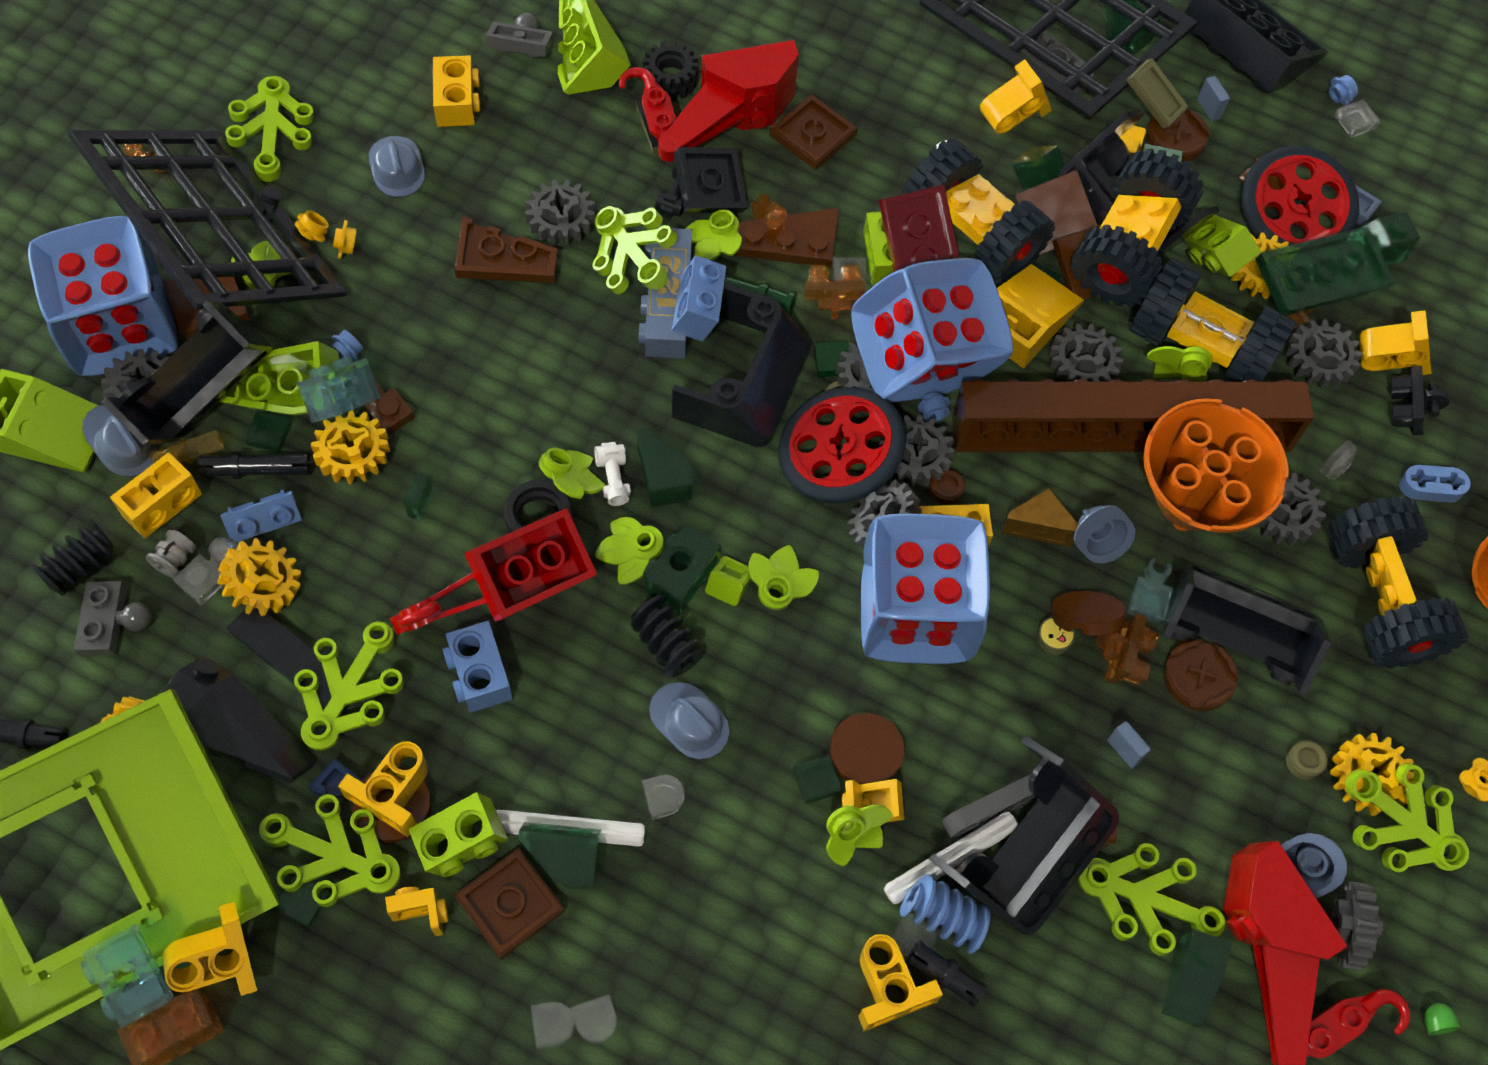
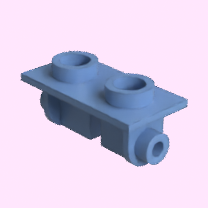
[220,489,302,544]

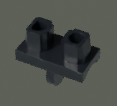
[1391,366,1450,436]

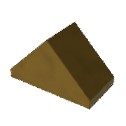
[1002,488,1079,547]

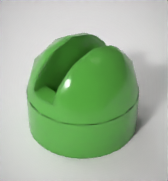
[1424,1003,1461,1035]

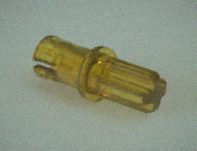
[149,430,224,465]

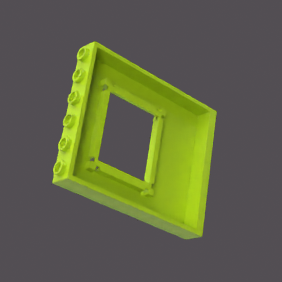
[0,689,280,1050]

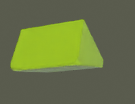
[705,556,751,606]

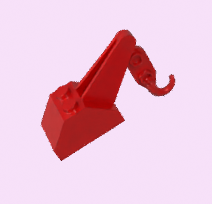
[619,40,799,162]
[389,508,597,635]
[1223,841,1410,1065]

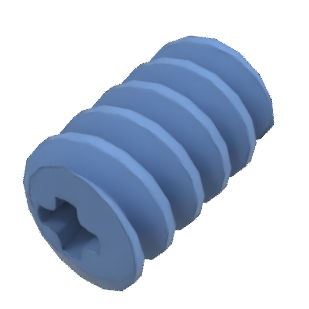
[900,874,991,954]

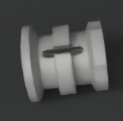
[146,530,196,578]

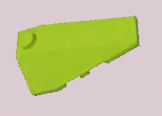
[558,0,631,95]
[219,341,341,416]

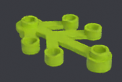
[225,76,314,182]
[592,206,677,294]
[294,621,404,750]
[1345,763,1469,872]
[259,794,401,907]
[1078,843,1226,956]

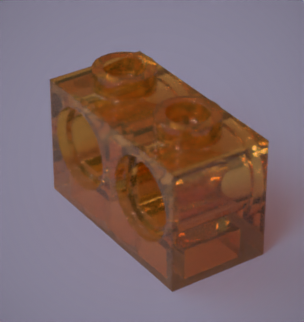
[117,988,224,1065]

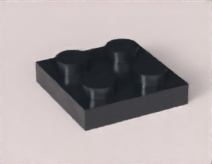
[674,147,748,213]

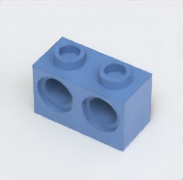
[672,255,726,342]
[442,620,513,713]

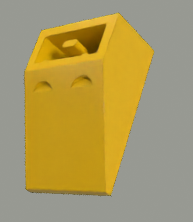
[997,264,1084,369]

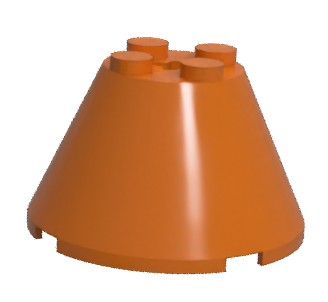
[1144,398,1289,533]

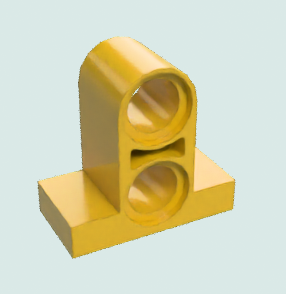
[980,60,1052,134]
[1358,310,1432,375]
[338,741,428,837]
[162,901,257,996]
[858,934,943,1032]

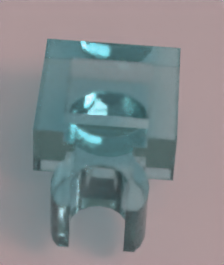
[1127,558,1173,624]

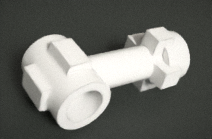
[594,442,631,506]

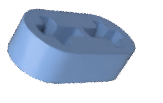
[1399,465,1471,503]

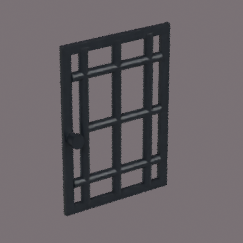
[920,0,1198,119]
[68,130,347,310]

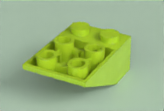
[0,369,99,473]

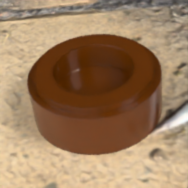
[929,469,965,505]

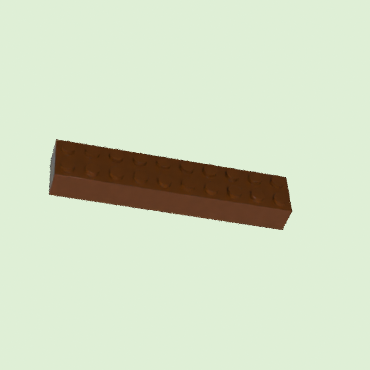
[952,379,1314,452]

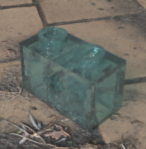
[297,356,381,423]
[81,923,173,1028]

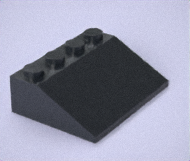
[1184,0,1328,92]

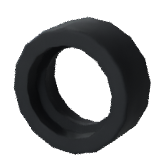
[504,480,573,533]

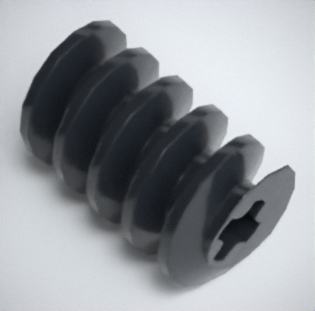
[28,518,116,596]
[631,594,704,677]

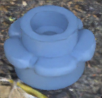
[1329,75,1358,105]
[331,330,363,361]
[918,392,950,422]

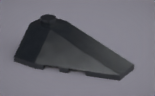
[161,656,315,783]

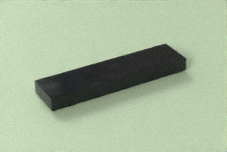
[226,608,350,715]

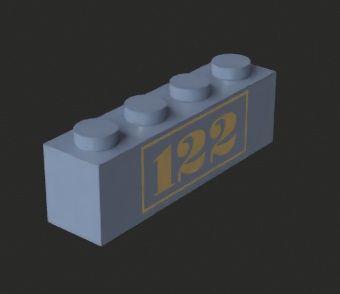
[639,228,692,359]

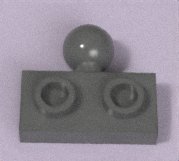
[485,12,553,58]
[73,581,152,656]

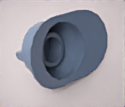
[369,136,425,197]
[82,405,157,477]
[1073,505,1135,564]
[649,682,729,760]
[1281,833,1347,899]

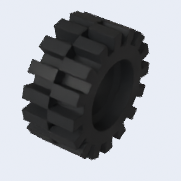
[643,41,699,101]

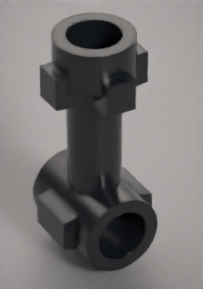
[655,167,684,217]

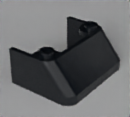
[1058,110,1220,257]
[672,282,810,447]
[101,300,273,445]
[1163,563,1332,696]
[929,735,1119,935]

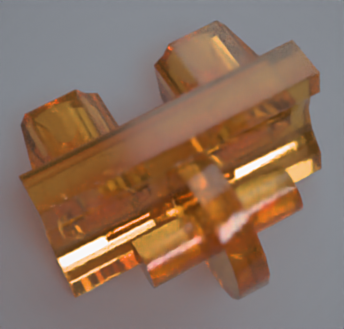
[804,265,865,319]
[1095,613,1159,684]

